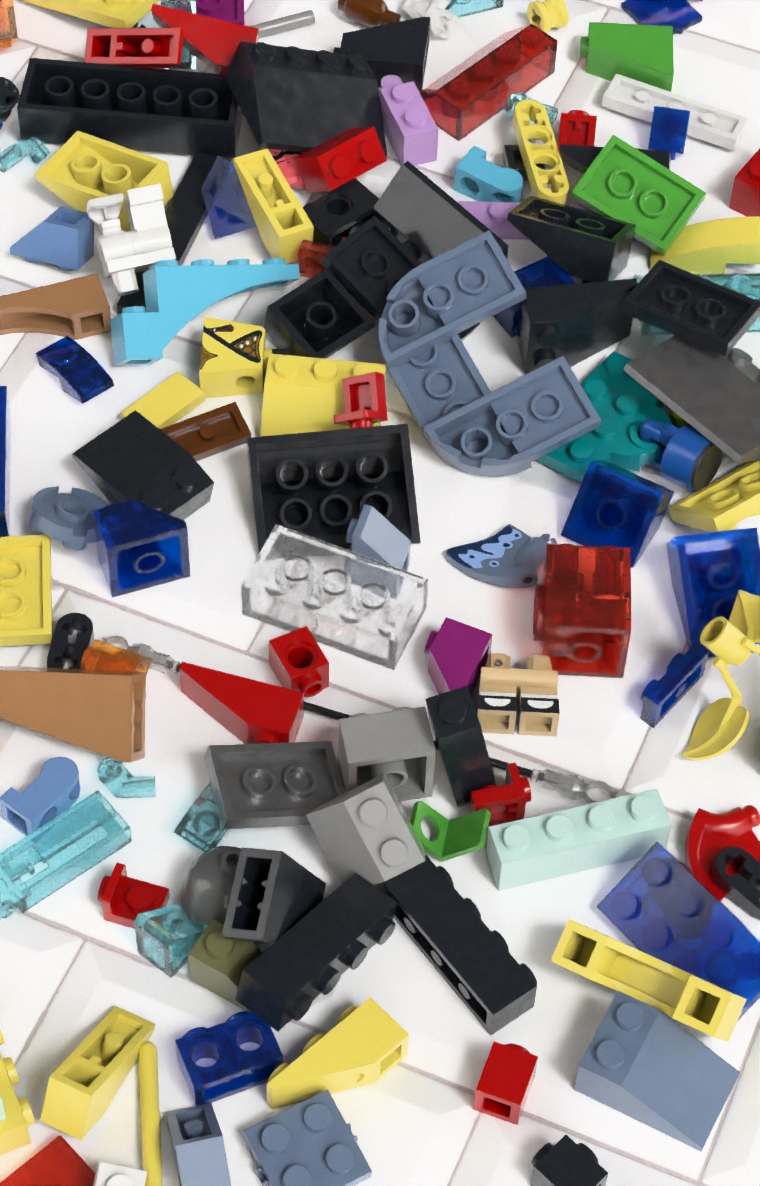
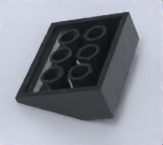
[224,41,387,157]
[246,424,421,559]

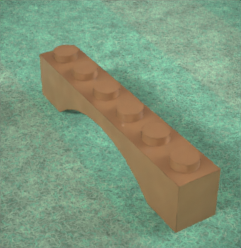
[0,273,111,340]

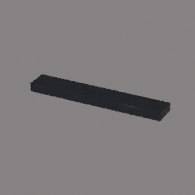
[117,152,231,314]

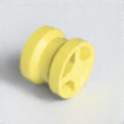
[527,0,569,36]

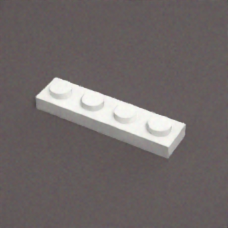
[602,74,748,151]

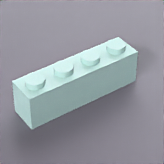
[486,788,672,891]

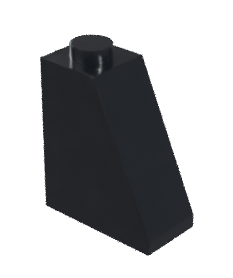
[333,17,431,92]
[425,686,496,808]
[221,847,326,943]

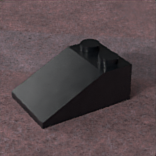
[507,196,636,283]
[517,278,638,375]
[72,410,214,546]

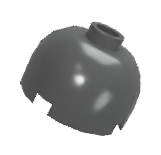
[180,846,241,925]

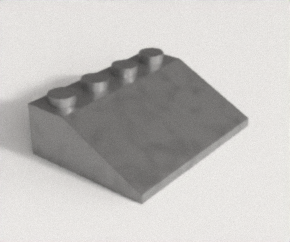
[623,336,760,463]

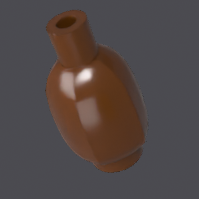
[338,0,401,27]

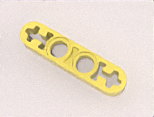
[512,100,569,205]

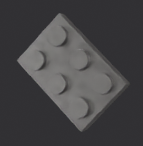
[204,741,346,829]

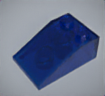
[666,527,760,660]

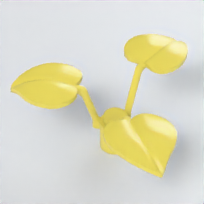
[681,590,760,760]

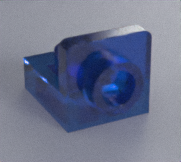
[648,106,690,160]

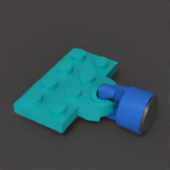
[536,351,723,493]

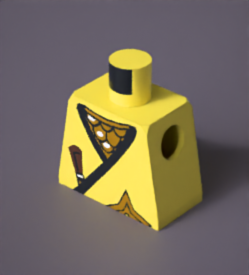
[199,317,288,399]

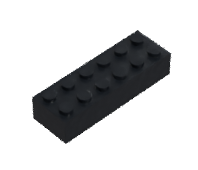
[17,58,243,158]

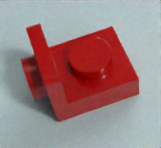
[558,110,597,153]
[469,762,532,827]
[97,862,170,935]

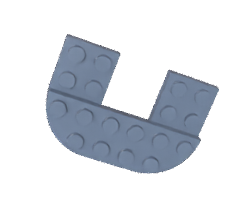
[378,230,602,477]

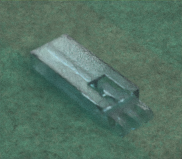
[0,790,132,922]

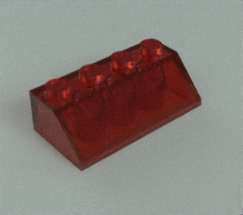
[419,23,558,141]

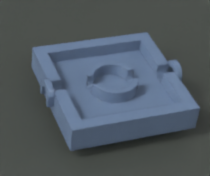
[243,1089,372,1186]

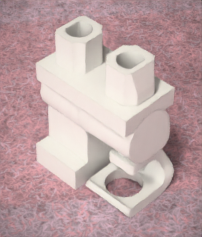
[86,183,176,296]

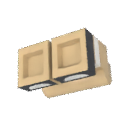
[477,653,560,737]

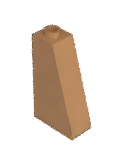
[0,666,146,763]

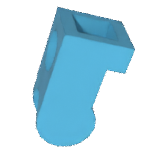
[453,145,523,202]

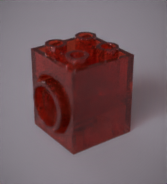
[533,543,632,678]

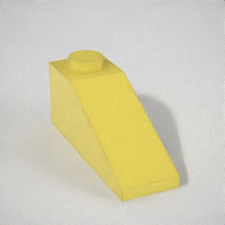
[233,148,314,264]
[40,1006,156,1141]

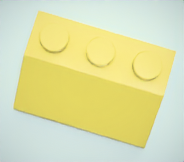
[260,353,386,437]

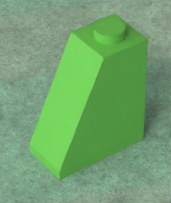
[579,22,674,92]

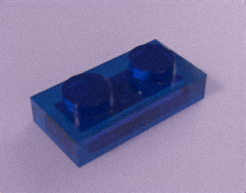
[640,643,709,728]

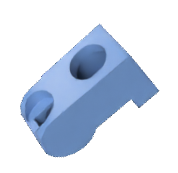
[0,756,81,843]

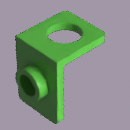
[410,800,491,862]

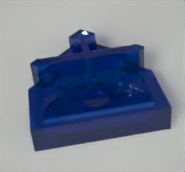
[201,155,257,239]

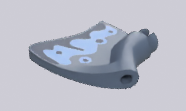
[446,524,558,588]

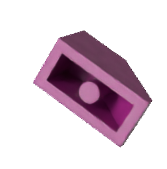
[424,617,492,695]

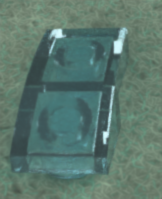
[174,781,232,852]

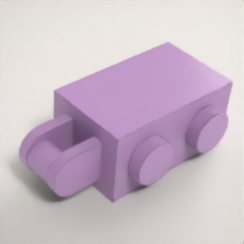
[379,75,439,166]

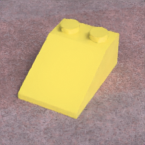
[35,130,174,232]

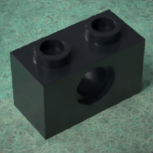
[303,178,379,258]

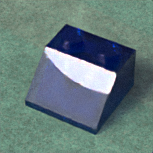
[561,460,675,568]
[93,500,191,598]

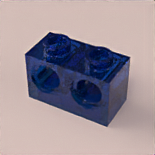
[175,1011,283,1106]

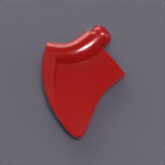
[685,805,760,909]

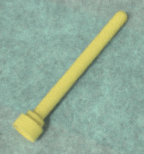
[139,1042,163,1186]

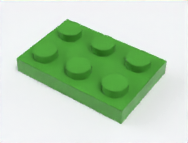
[571,135,706,256]

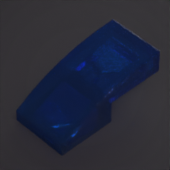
[35,336,115,404]

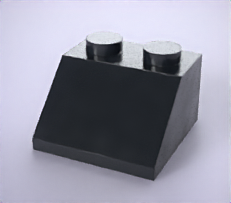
[264,268,376,359]

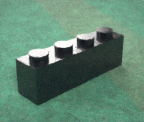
[383,855,537,1035]
[235,872,398,1032]

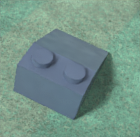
[574,991,740,1152]

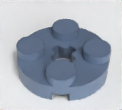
[29,486,113,551]

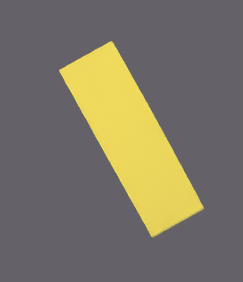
[649,216,760,273]

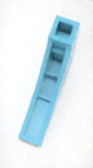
[110,258,300,366]

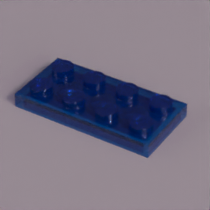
[596,841,760,1022]

